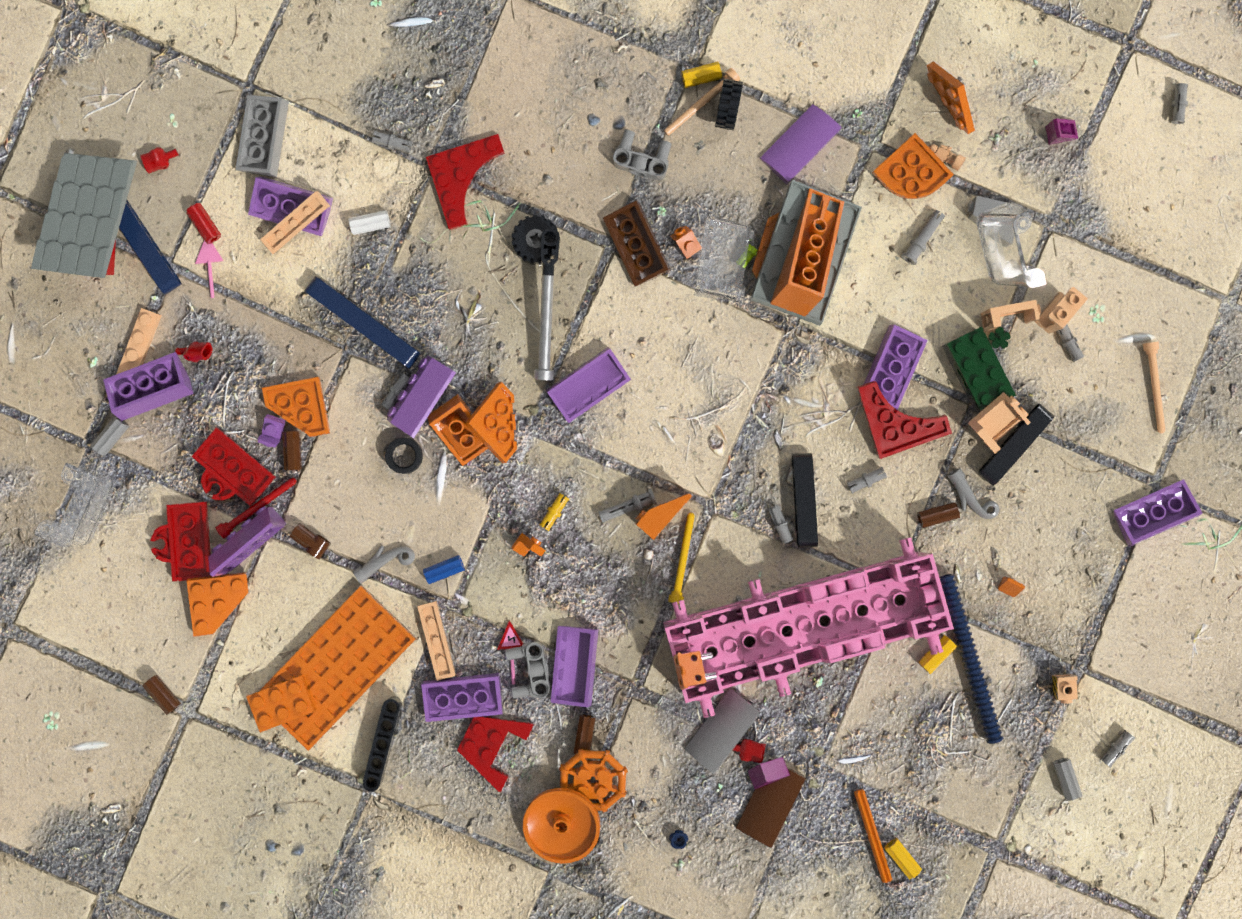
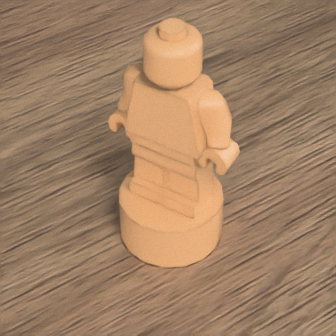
[930,144,966,171]

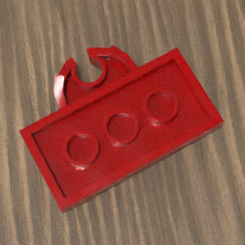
[191,427,276,506]
[150,502,211,582]

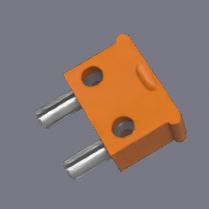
[673,651,717,690]

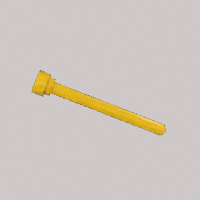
[668,512,695,604]

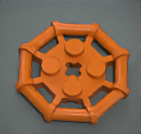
[559,749,628,813]

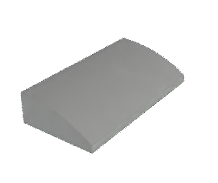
[235,95,289,177]
[685,688,761,774]

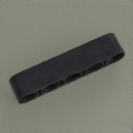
[978,403,1055,486]
[792,453,818,548]
[363,696,402,792]

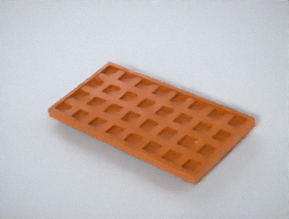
[260,586,416,751]

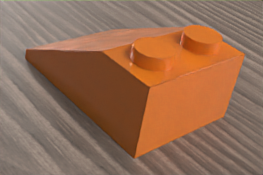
[427,394,488,466]
[635,493,692,540]

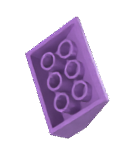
[208,506,287,577]

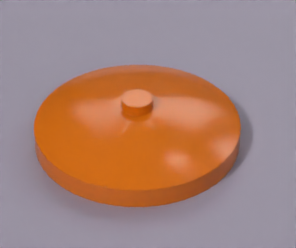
[523,788,601,864]

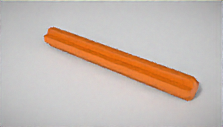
[854,789,892,883]

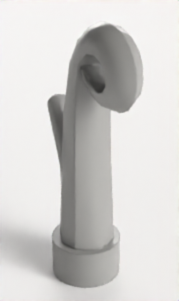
[947,468,999,519]
[353,546,415,584]

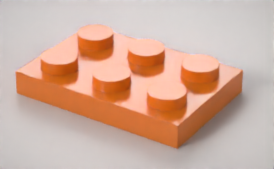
[246,675,316,733]

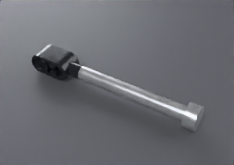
[534,228,559,380]

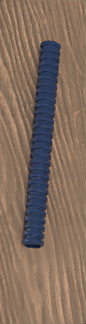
[939,574,1004,744]

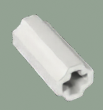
[349,210,391,235]

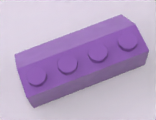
[103,352,194,421]
[386,355,456,438]

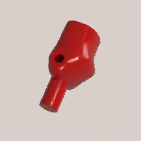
[140,147,179,174]
[175,341,213,363]
[732,739,766,764]

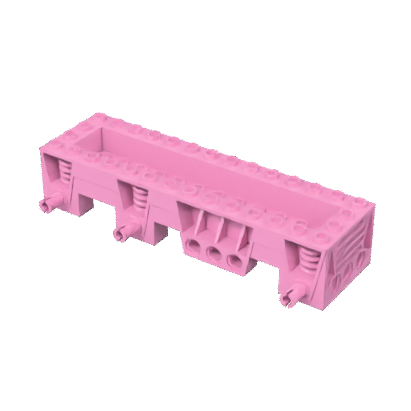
[663,537,954,718]

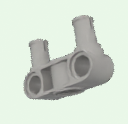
[613,129,672,180]
[505,640,550,699]

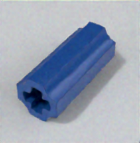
[423,555,465,584]

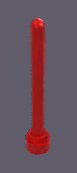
[215,478,297,539]

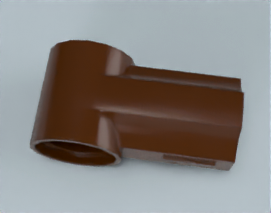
[289,523,331,560]

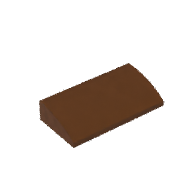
[603,201,671,287]
[736,759,806,848]

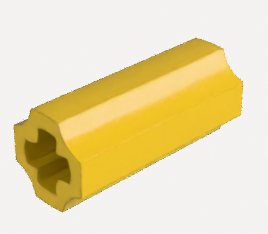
[681,61,722,88]
[918,635,957,674]
[884,838,922,880]

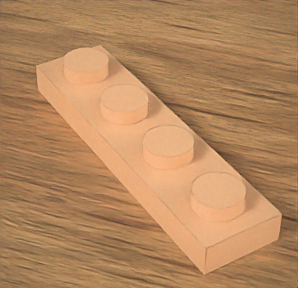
[260,191,330,254]
[116,308,162,374]
[417,601,456,681]

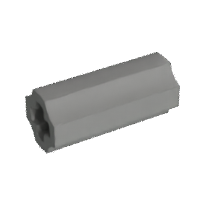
[90,416,129,456]
[1053,758,1083,801]

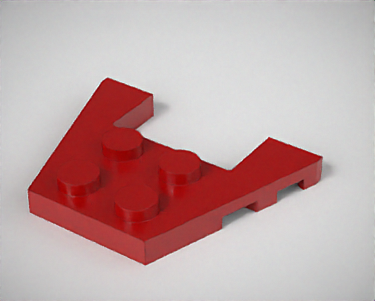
[457,716,534,793]

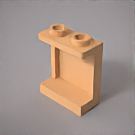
[1034,287,1088,334]
[980,300,1041,332]
[968,392,1031,454]

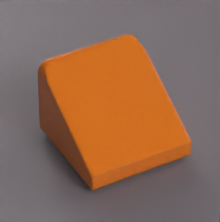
[998,576,1025,597]

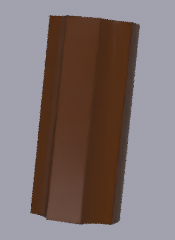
[282,431,302,470]
[917,502,960,528]
[142,675,181,715]
[573,714,596,754]

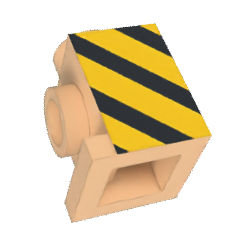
[1052,674,1078,704]

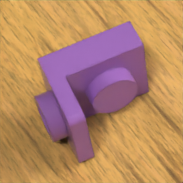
[257,414,285,448]

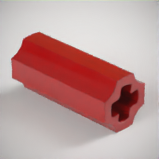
[186,203,221,244]

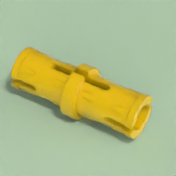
[539,492,570,531]

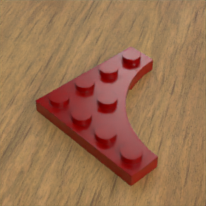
[426,134,505,230]
[857,381,952,459]

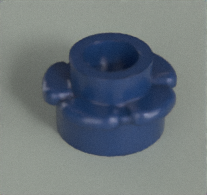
[669,830,688,849]

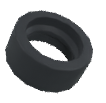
[385,437,423,474]

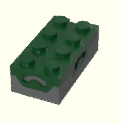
[942,326,1016,414]

